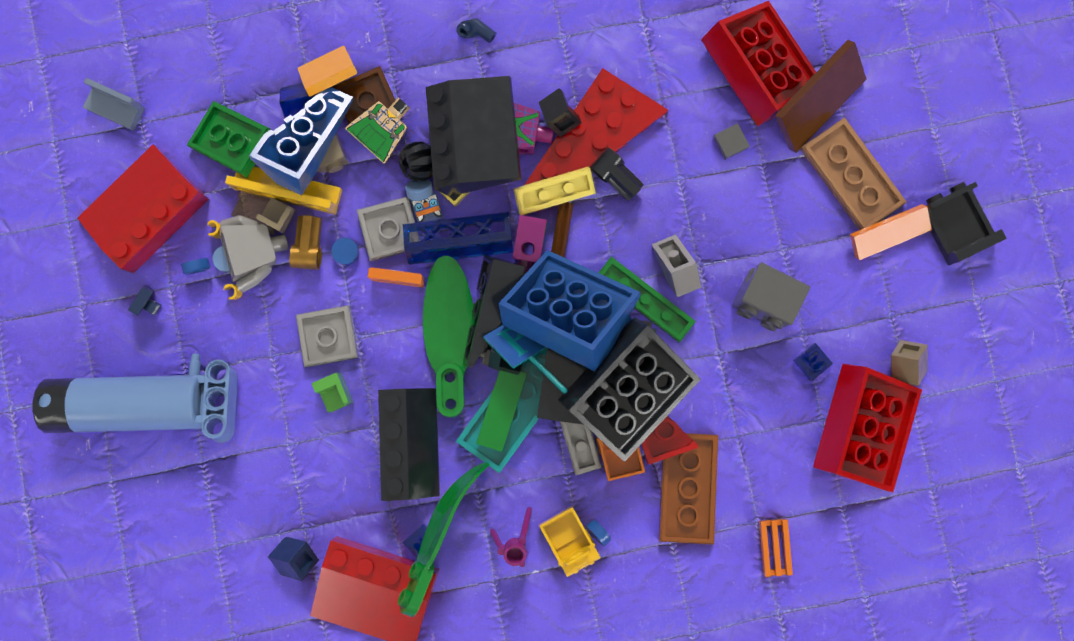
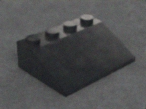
[426,76,521,197]
[558,317,701,462]

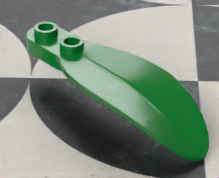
[423,256,475,418]
[397,462,490,617]

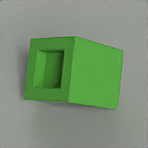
[311,373,354,413]

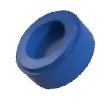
[331,238,359,265]
[181,258,210,275]
[586,520,611,547]

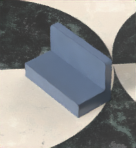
[83,78,145,131]

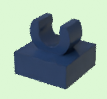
[128,286,161,316]

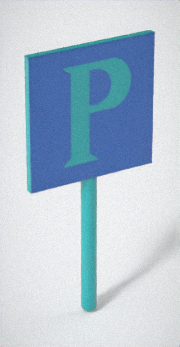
[483,325,567,394]

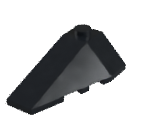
[463,254,527,367]

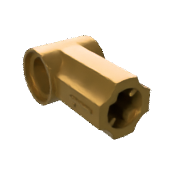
[289,215,322,270]

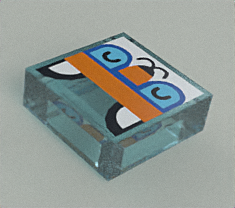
[411,193,445,227]

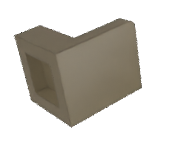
[256,197,297,234]
[891,340,928,386]

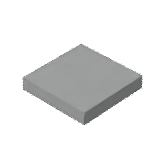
[357,197,422,262]
[296,305,359,368]

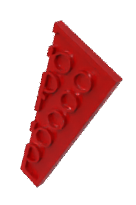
[524,68,668,213]

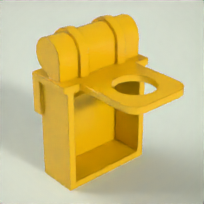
[539,506,601,577]

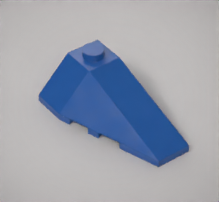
[249,87,353,196]

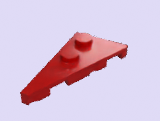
[641,416,699,465]

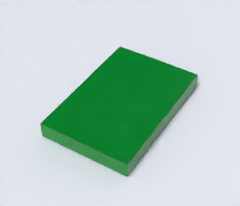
[187,101,271,178]

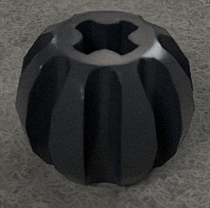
[399,142,433,181]

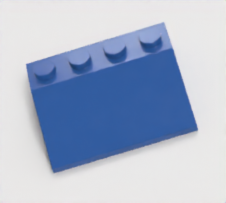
[499,250,640,371]

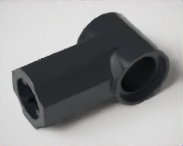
[589,147,644,201]

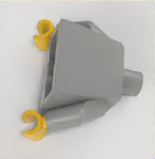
[207,215,288,300]

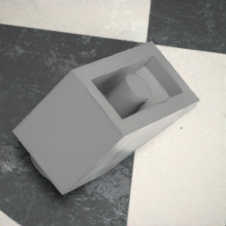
[651,234,702,297]

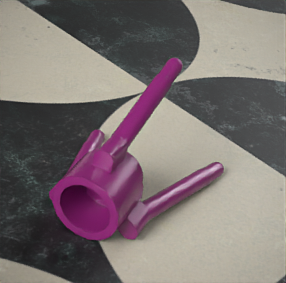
[490,507,532,567]

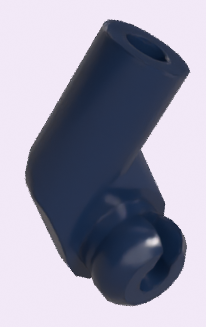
[456,19,497,43]

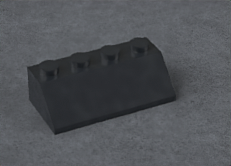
[378,388,440,501]

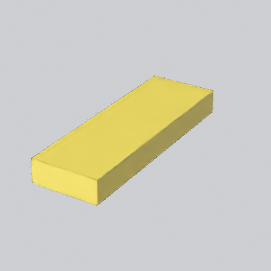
[513,167,596,215]

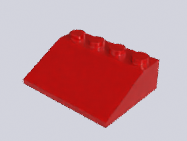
[701,1,816,126]
[77,144,209,273]
[813,364,922,493]
[310,536,440,641]

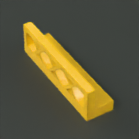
[225,166,342,215]

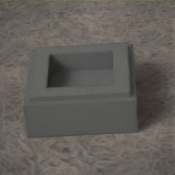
[713,123,750,160]

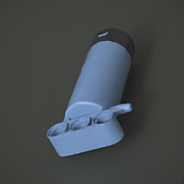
[32,354,238,443]

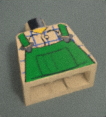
[345,97,410,164]

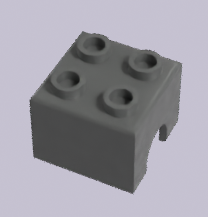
[732,262,810,331]

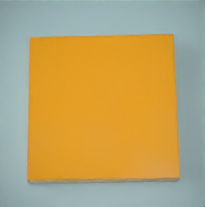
[297,45,357,97]

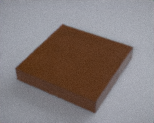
[332,66,395,124]

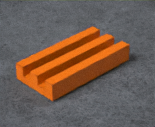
[367,267,425,288]
[759,519,793,577]

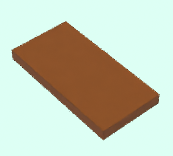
[659,433,719,545]

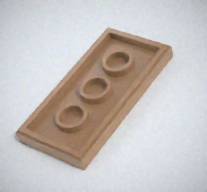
[800,117,907,230]

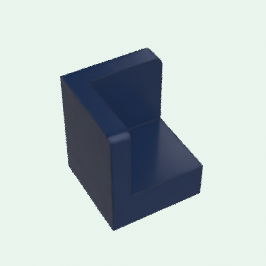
[268,537,319,581]

